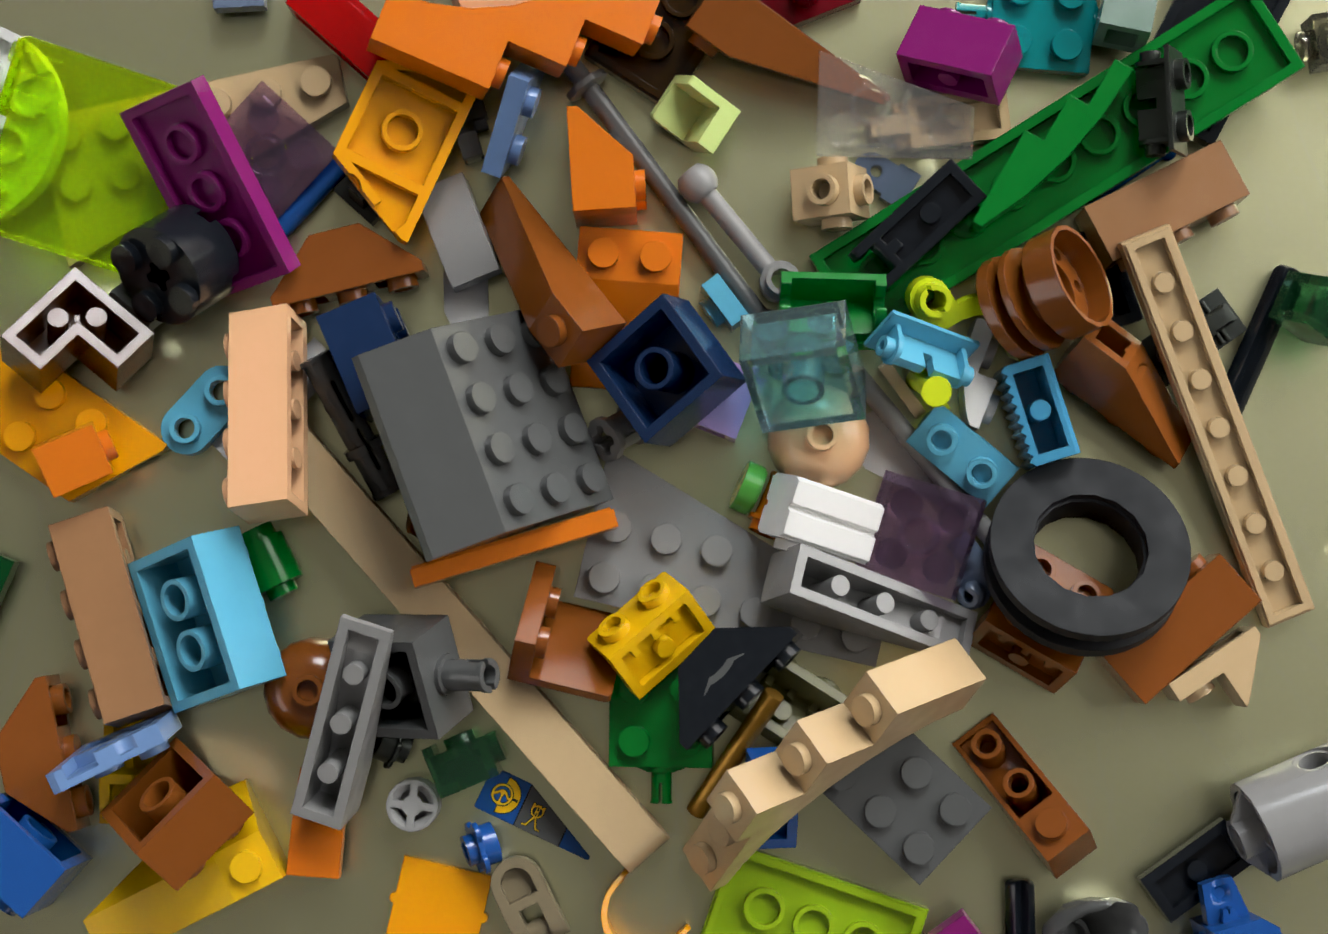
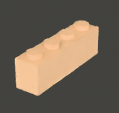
[222,303,308,524]

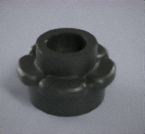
[372,737,414,769]

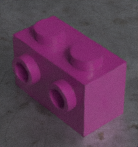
[896,5,1023,106]

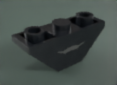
[678,626,803,750]

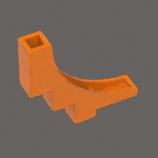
[366,0,663,100]

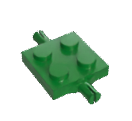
[609,667,714,804]

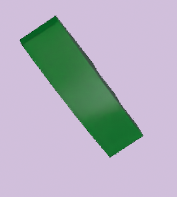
[969,59,1133,233]

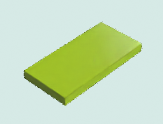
[700,850,929,934]

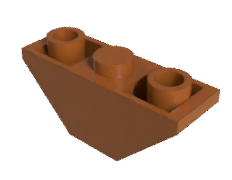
[270,223,429,318]
[0,674,94,833]

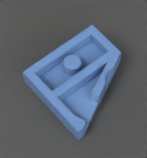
[481,63,544,178]
[45,708,183,795]

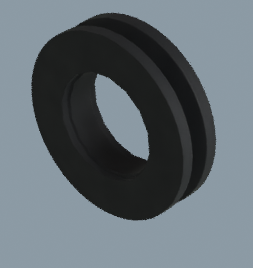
[983,458,1191,657]

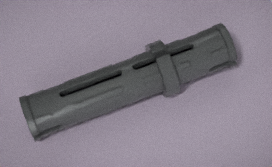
[300,350,399,501]

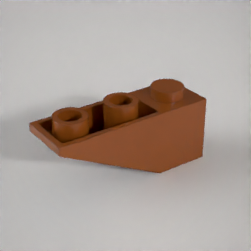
[1054,319,1191,469]
[952,713,1097,879]

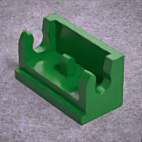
[777,271,887,350]

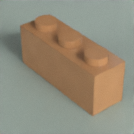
[1074,139,1250,272]

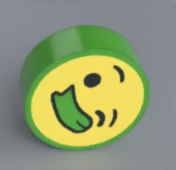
[728,461,768,515]

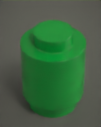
[242,521,304,602]

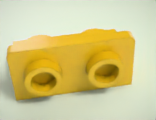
[587,572,715,700]

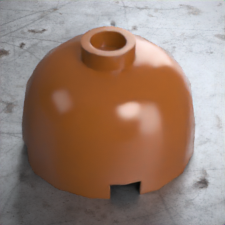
[263,637,331,739]

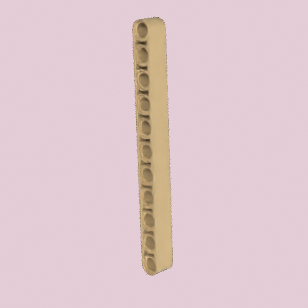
[308,426,670,873]

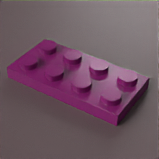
[119,74,301,296]

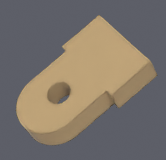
[878,363,926,419]

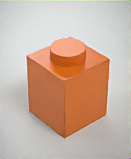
[32,421,119,498]

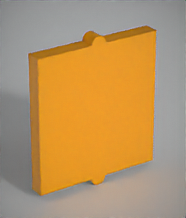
[386,854,492,934]

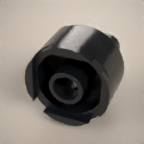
[111,204,239,325]

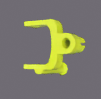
[905,276,1022,409]

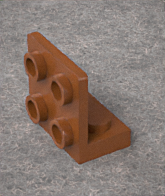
[971,544,1114,694]
[507,561,617,702]

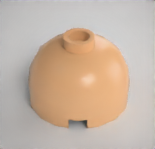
[768,388,870,488]

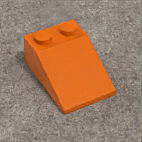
[570,226,683,390]

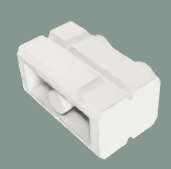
[758,472,884,565]

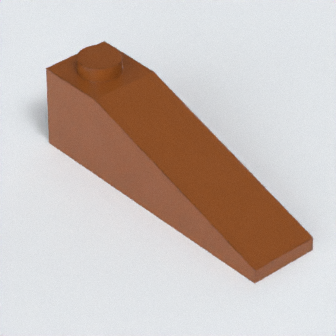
[684,0,890,105]
[479,176,627,368]

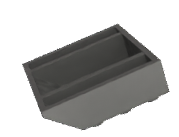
[351,310,614,562]

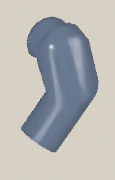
[947,531,991,610]

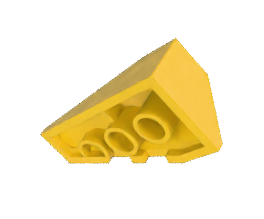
[83,778,288,934]

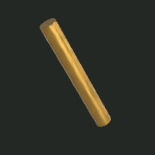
[687,687,784,819]

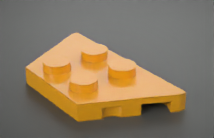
[331,60,476,245]
[0,349,170,503]

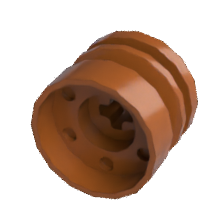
[976,225,1113,361]

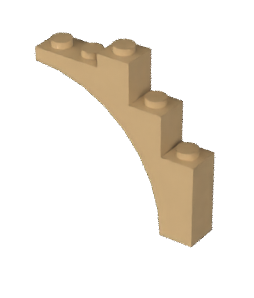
[682,638,987,892]

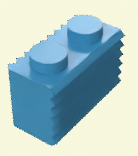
[992,353,1081,470]

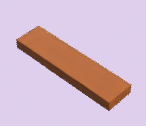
[409,507,619,589]

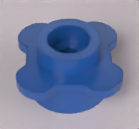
[460,822,502,874]

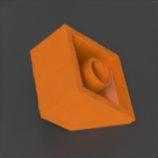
[566,106,647,229]

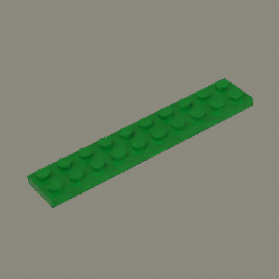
[809,0,1305,316]

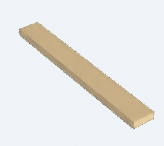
[1117,224,1315,628]

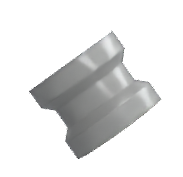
[386,776,442,832]

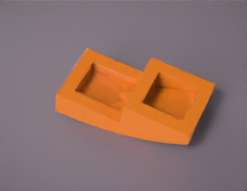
[286,767,349,879]

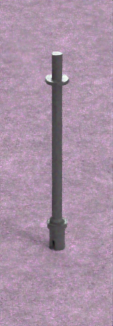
[564,60,811,378]

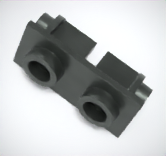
[1134,44,1194,158]

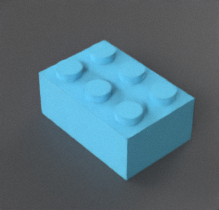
[127,525,287,714]

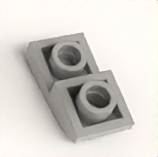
[422,172,503,292]

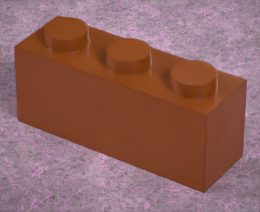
[1095,553,1262,704]

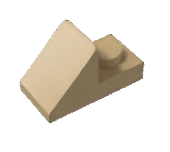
[1162,626,1261,707]

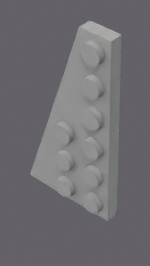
[574,455,881,667]

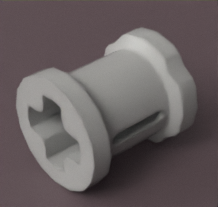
[588,407,644,462]

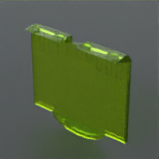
[0,36,177,273]

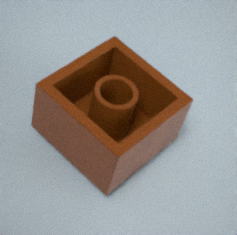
[100,737,254,891]

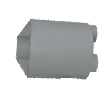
[1226,742,1328,882]

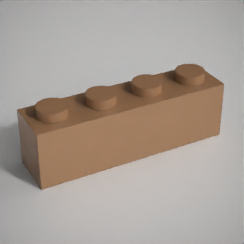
[46,506,172,728]

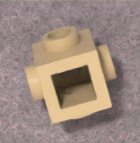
[790,155,874,232]

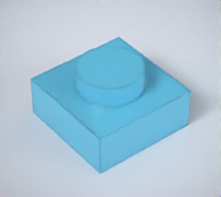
[699,273,749,332]

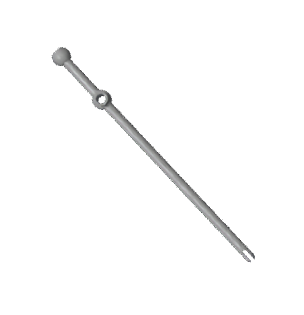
[678,163,991,544]

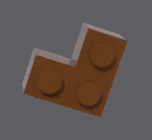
[0,267,154,393]

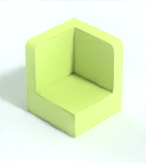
[650,75,741,154]

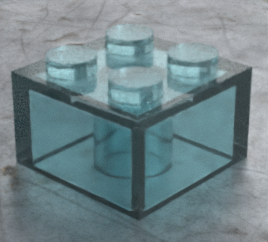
[739,300,866,433]

